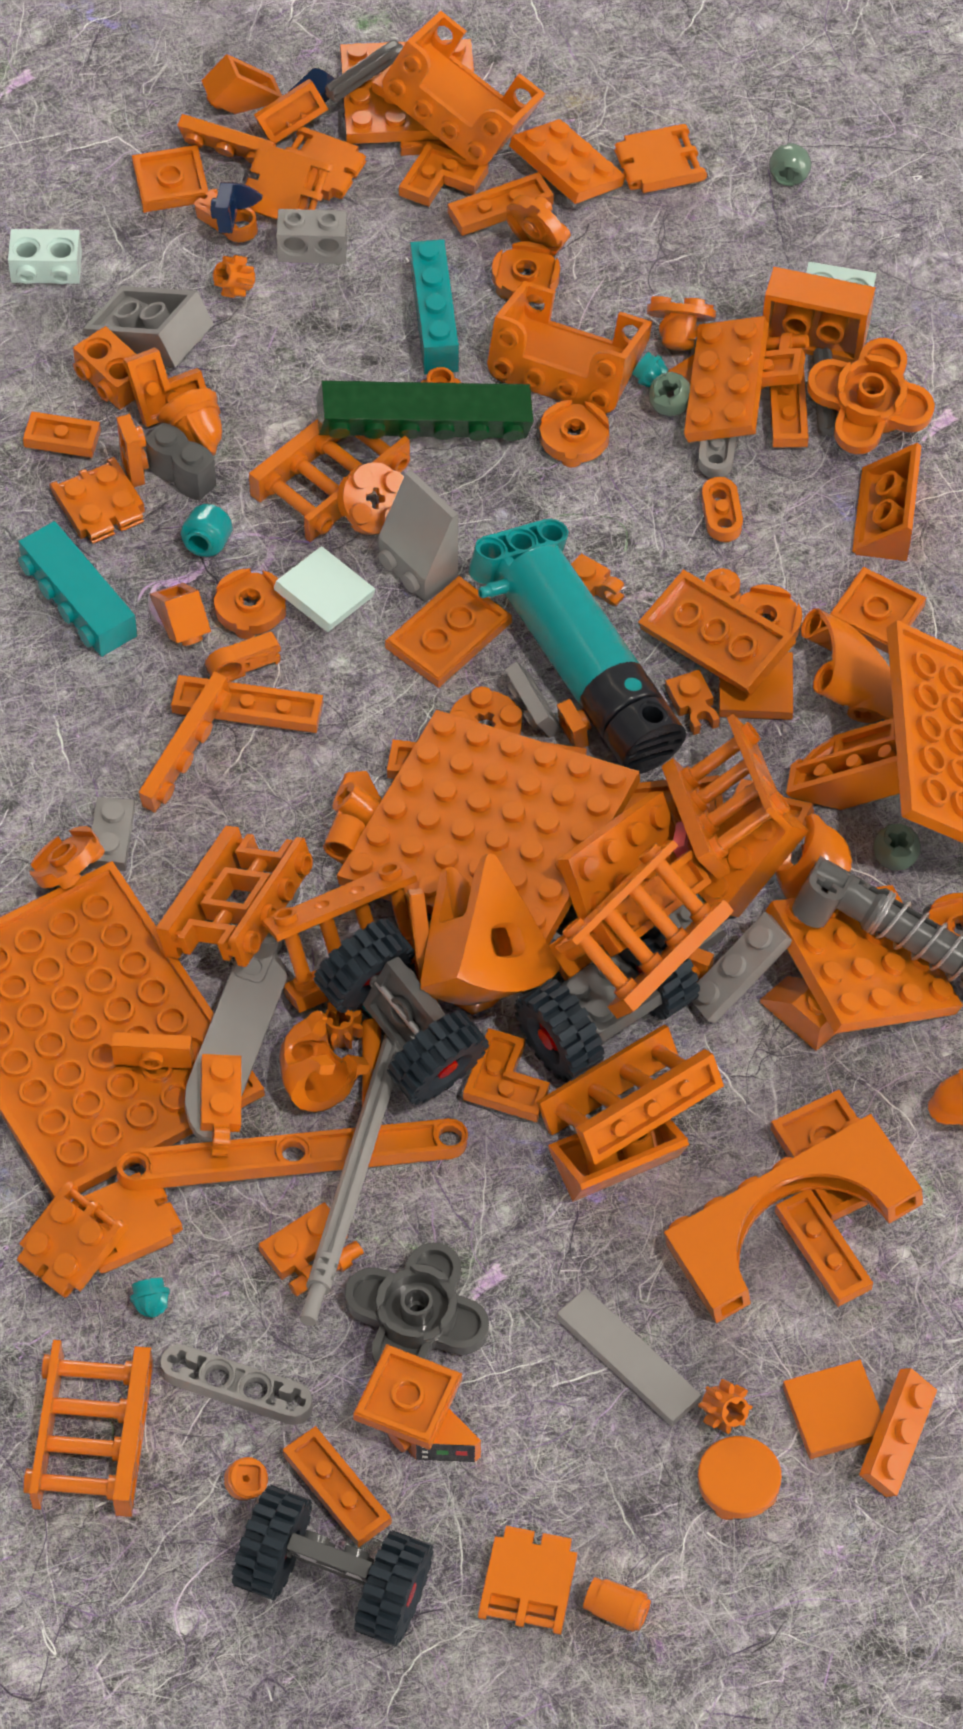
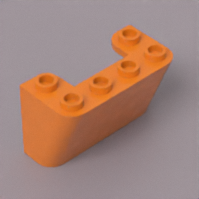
[382,11,546,166]
[487,281,652,414]

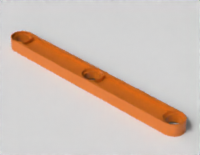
[116,1118,468,1191]

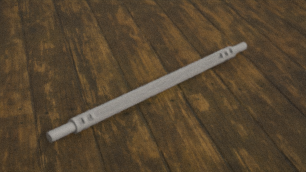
[300,1033,400,1326]

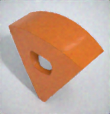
[420,853,560,1005]

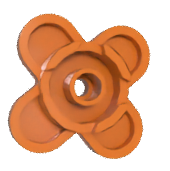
[807,338,935,454]

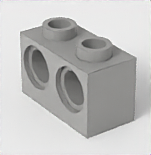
[276,209,347,264]

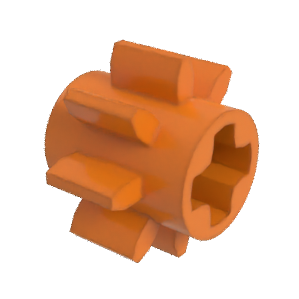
[213,255,255,298]
[325,1002,363,1051]
[698,1379,753,1434]

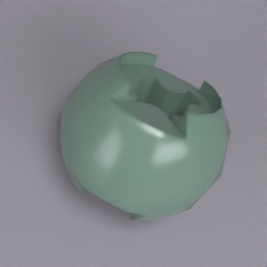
[769,143,812,186]
[649,372,691,417]
[873,823,921,871]

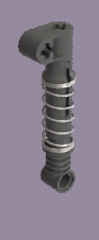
[792,855,963,988]

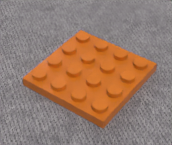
[340,39,474,144]
[765,885,963,1034]

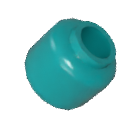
[181,504,233,557]

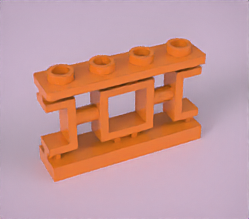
[155,825,313,967]

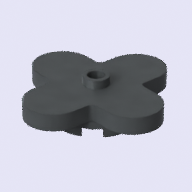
[345,1243,489,1367]

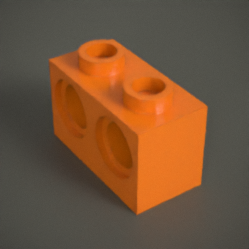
[73,326,136,410]

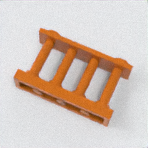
[249,419,410,542]
[661,714,792,880]
[556,840,734,1019]
[549,850,712,981]
[262,860,418,1013]
[536,1024,724,1165]
[23,1340,154,1517]

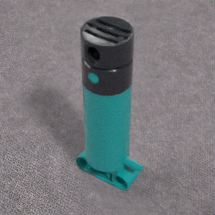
[468,518,686,774]

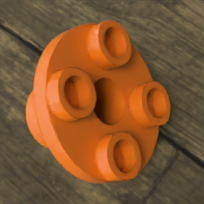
[647,296,716,351]

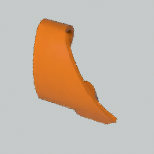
[801,608,894,723]
[323,770,382,864]

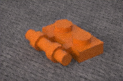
[761,332,809,387]
[259,1202,364,1297]

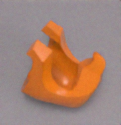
[775,813,852,899]
[279,1010,370,1112]

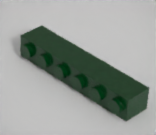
[316,380,534,441]

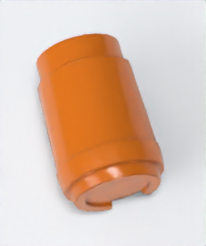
[583,1577,651,1632]

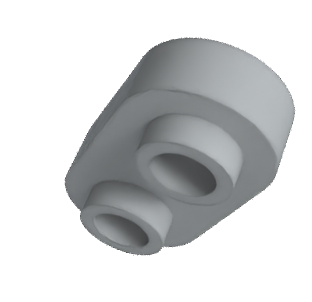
[698,437,737,478]

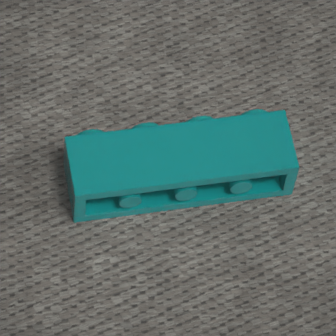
[410,239,459,375]
[18,521,138,657]

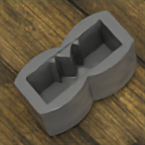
[145,423,216,500]

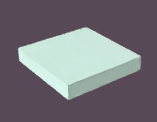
[274,546,376,632]

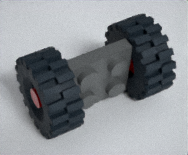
[313,919,489,1105]
[514,926,700,1083]
[232,1485,434,1647]

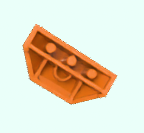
[786,718,900,810]

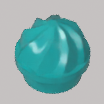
[632,352,668,387]
[130,1277,170,1318]

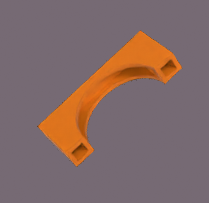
[664,1114,923,1324]

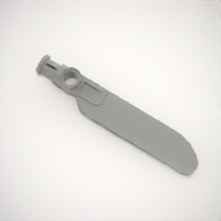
[185,889,300,1142]

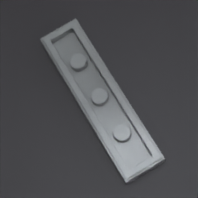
[557,1288,702,1427]

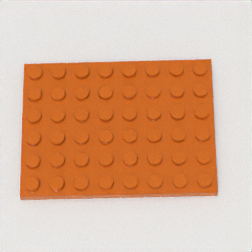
[0,861,265,1199]

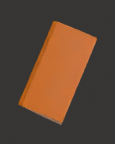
[852,443,922,561]
[548,1119,689,1202]

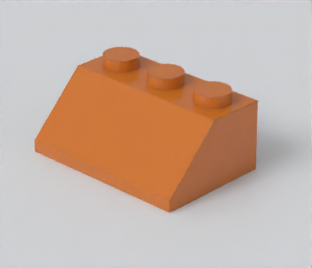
[762,266,876,364]
[698,797,809,917]

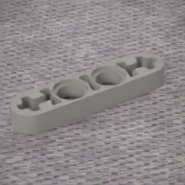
[161,1344,313,1425]

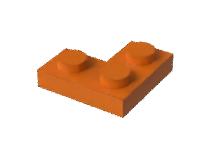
[399,141,489,207]
[123,347,206,427]
[463,1028,550,1123]

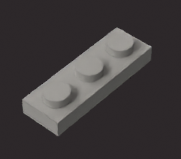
[693,912,792,1024]

